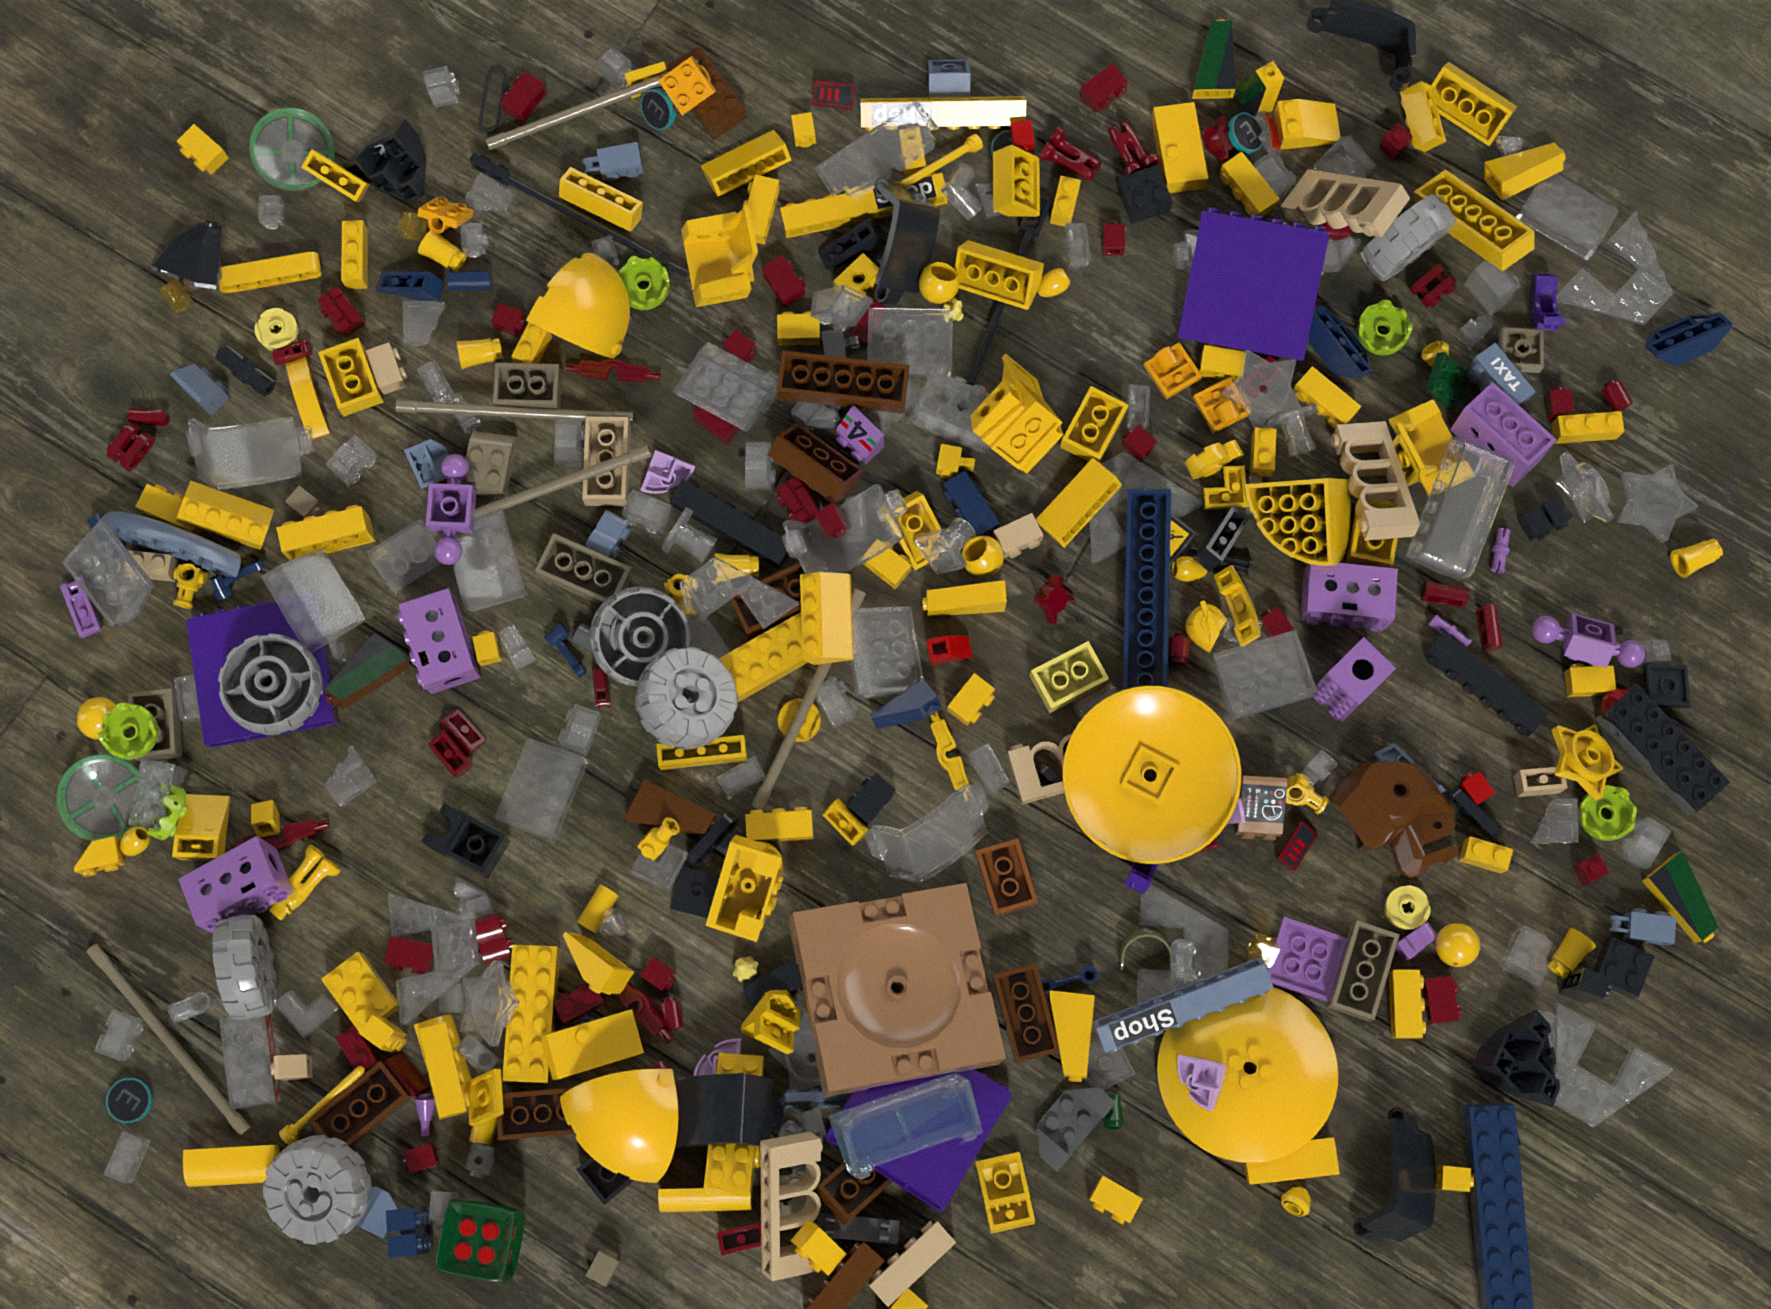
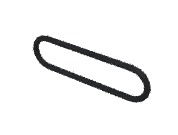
[478,67,507,133]

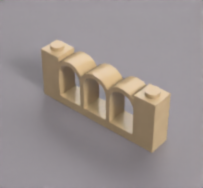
[1280,169,1410,237]
[1331,421,1420,540]
[1007,734,1072,805]
[760,1132,823,1281]

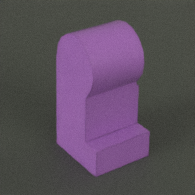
[1396,922,1437,961]

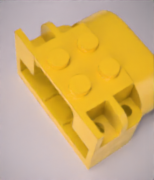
[706,835,784,942]

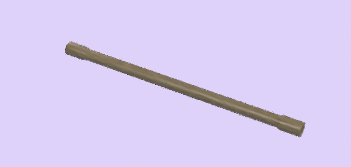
[486,59,700,150]
[396,399,633,425]
[432,444,653,536]
[751,588,866,810]
[86,944,251,1137]

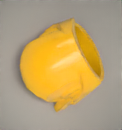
[1185,600,1228,653]

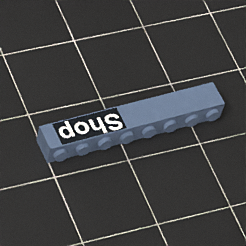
[1093,957,1274,1053]

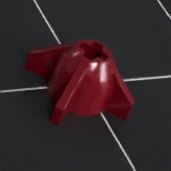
[1204,116,1236,161]
[1033,574,1075,624]

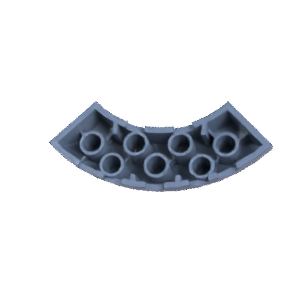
[96,511,241,577]

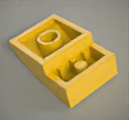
[975,1152,1035,1234]

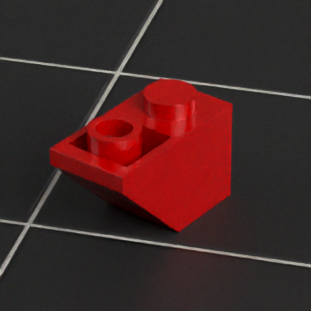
[926,635,973,666]

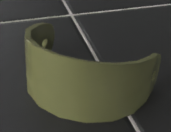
[1120,928,1173,971]

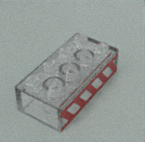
[219,1013,282,1110]

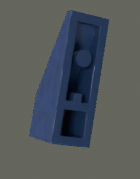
[376,271,445,302]
[870,679,942,729]

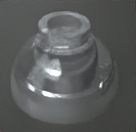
[1495,136,1525,157]
[599,907,629,937]

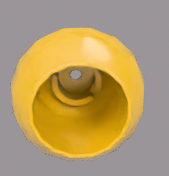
[918,262,960,304]
[962,535,1004,578]
[77,697,116,740]
[1435,923,1480,967]

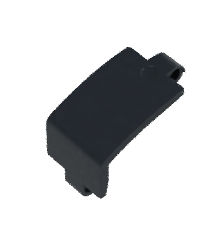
[1306,0,1416,92]
[874,179,940,305]
[674,1073,784,1148]
[1353,1107,1436,1242]

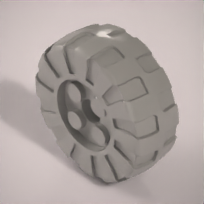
[1360,194,1456,281]
[589,586,691,686]
[218,633,324,735]
[634,646,738,750]
[212,915,277,1020]
[263,1135,372,1245]

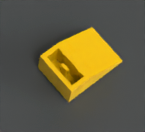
[172,794,230,861]

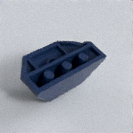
[1309,305,1374,379]
[1645,312,1733,367]

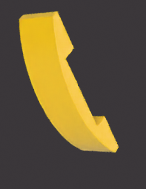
[285,357,330,440]
[1214,565,1260,647]

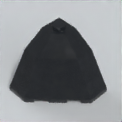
[343,119,426,203]
[151,220,222,289]
[1471,1010,1560,1107]

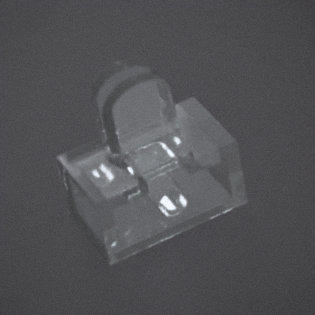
[325,434,378,486]

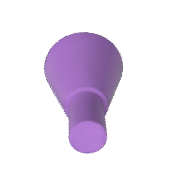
[414,1093,435,1136]

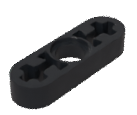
[1447,787,1501,840]
[686,812,738,867]

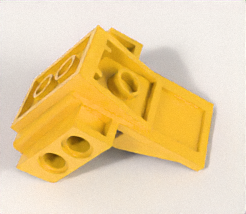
[681,205,758,307]
[970,353,1063,473]
[1389,399,1475,498]

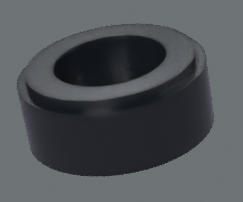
[1037,763,1058,784]

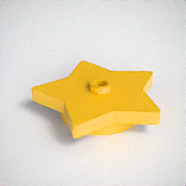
[1552,724,1623,801]

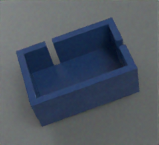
[386,1206,433,1258]

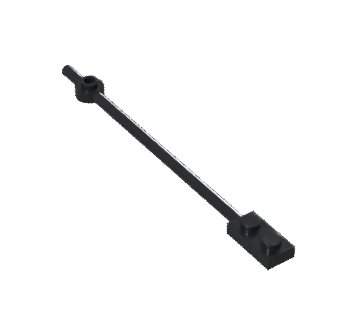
[469,153,689,278]
[953,193,1053,420]

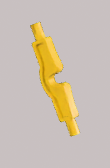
[930,712,971,802]

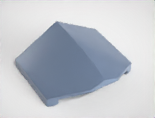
[404,438,449,489]
[357,1187,399,1238]

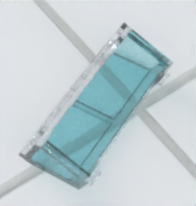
[829,1073,983,1179]

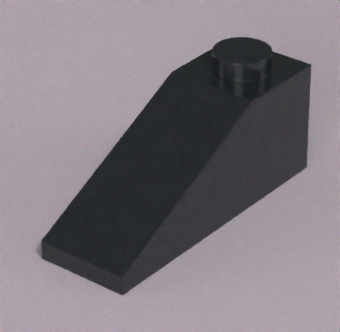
[818,218,887,270]

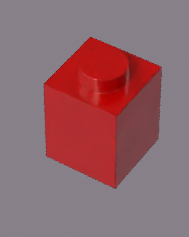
[1010,120,1035,153]
[1457,771,1495,805]

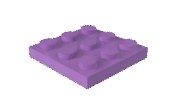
[1267,917,1348,1002]

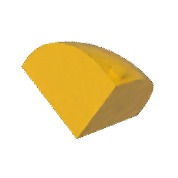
[526,253,630,359]
[1245,478,1351,566]
[560,1069,678,1183]

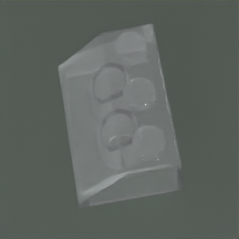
[366,518,442,594]

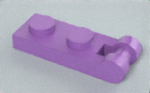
[60,576,102,639]

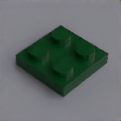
[1426,352,1466,410]

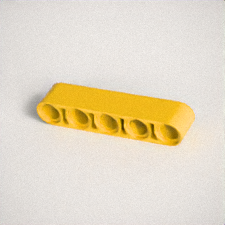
[218,252,321,293]

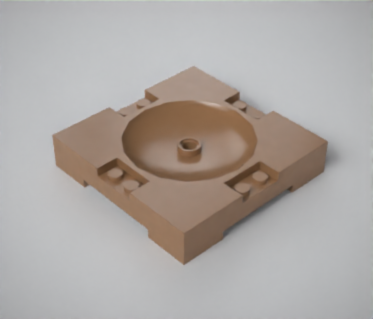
[788,883,1006,1098]

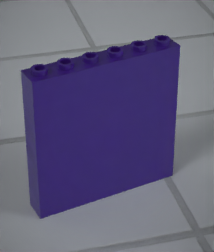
[1178,207,1330,361]
[186,593,339,749]
[825,1069,1013,1213]

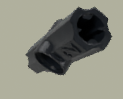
[215,344,276,397]

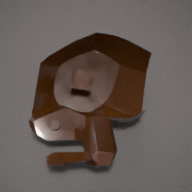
[1329,760,1458,880]

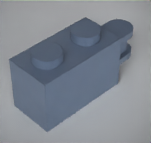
[582,142,644,181]
[1609,908,1676,946]

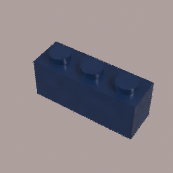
[942,471,1000,538]

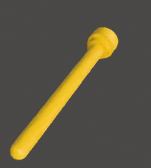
[900,134,983,188]
[279,1066,365,1145]

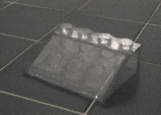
[1516,174,1619,261]
[867,308,953,378]
[673,342,778,432]
[452,509,528,613]
[62,519,154,627]
[261,548,366,653]
[850,606,923,699]
[1213,630,1317,721]
[494,738,588,843]

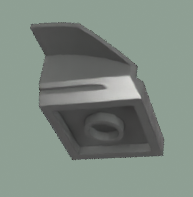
[1036,1088,1116,1172]

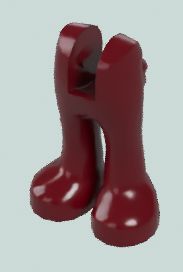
[1108,120,1161,175]
[1039,125,1102,181]

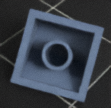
[928,60,970,98]
[170,364,229,415]

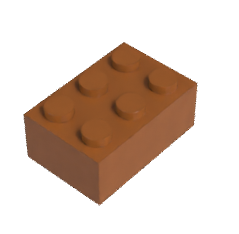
[975,838,1038,917]

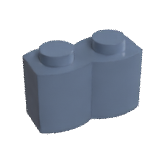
[585,510,631,559]

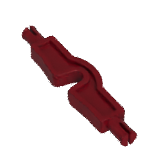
[566,359,661,383]
[230,819,330,850]
[617,981,674,1045]

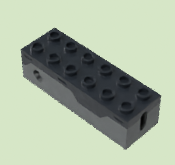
[1595,684,1730,816]

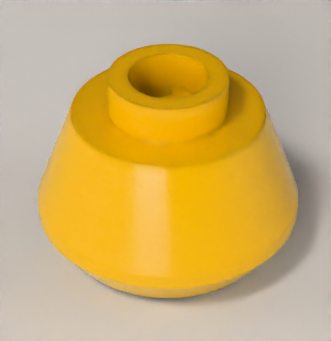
[1421,341,1449,367]
[1281,1186,1311,1217]

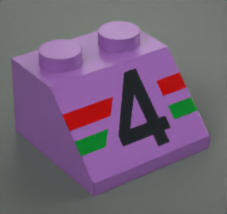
[836,406,884,464]

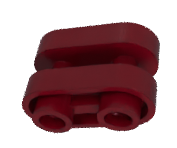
[1409,263,1457,308]
[106,423,155,471]

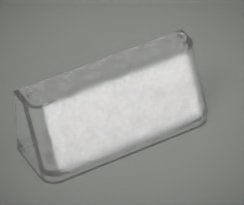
[1406,437,1514,579]

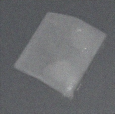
[1313,135,1377,178]
[811,285,873,331]
[1499,924,1558,987]

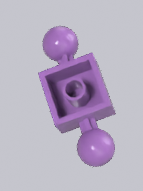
[426,454,477,565]
[1532,613,1645,668]

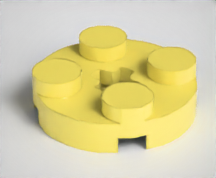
[255,308,299,351]
[1384,885,1430,930]

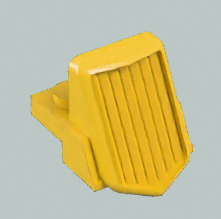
[741,990,800,1055]

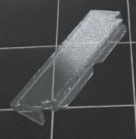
[814,100,938,199]

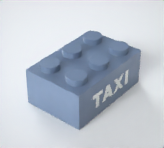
[1466,343,1536,408]

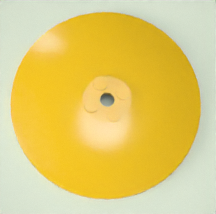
[1062,686,1241,864]
[1157,987,1338,1163]

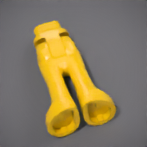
[268,844,341,920]

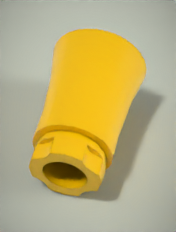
[418,230,467,272]
[456,338,503,370]
[1670,539,1723,578]
[715,553,759,583]
[1547,927,1596,979]

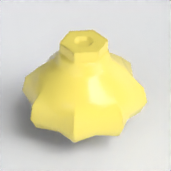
[941,298,964,322]
[733,956,758,982]

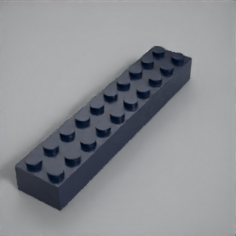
[1123,489,1172,690]
[1462,1102,1534,1309]

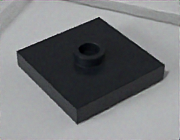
[1643,663,1691,709]
[670,866,720,919]

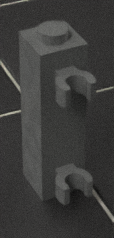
[822,329,859,412]
[813,1213,900,1244]

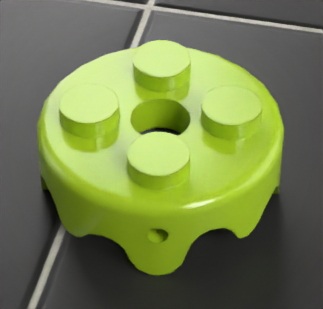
[618,256,670,310]
[1356,300,1413,356]
[98,703,159,760]
[146,783,187,840]
[1578,785,1637,841]

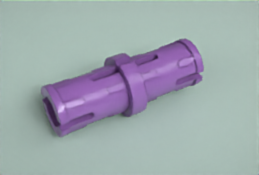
[1491,528,1511,573]
[1429,614,1472,648]

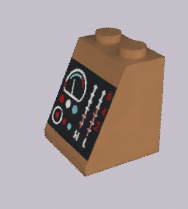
[1235,776,1288,840]

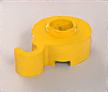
[1184,440,1244,479]

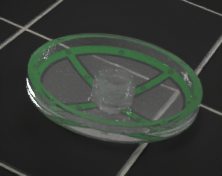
[249,108,335,191]
[57,754,149,841]

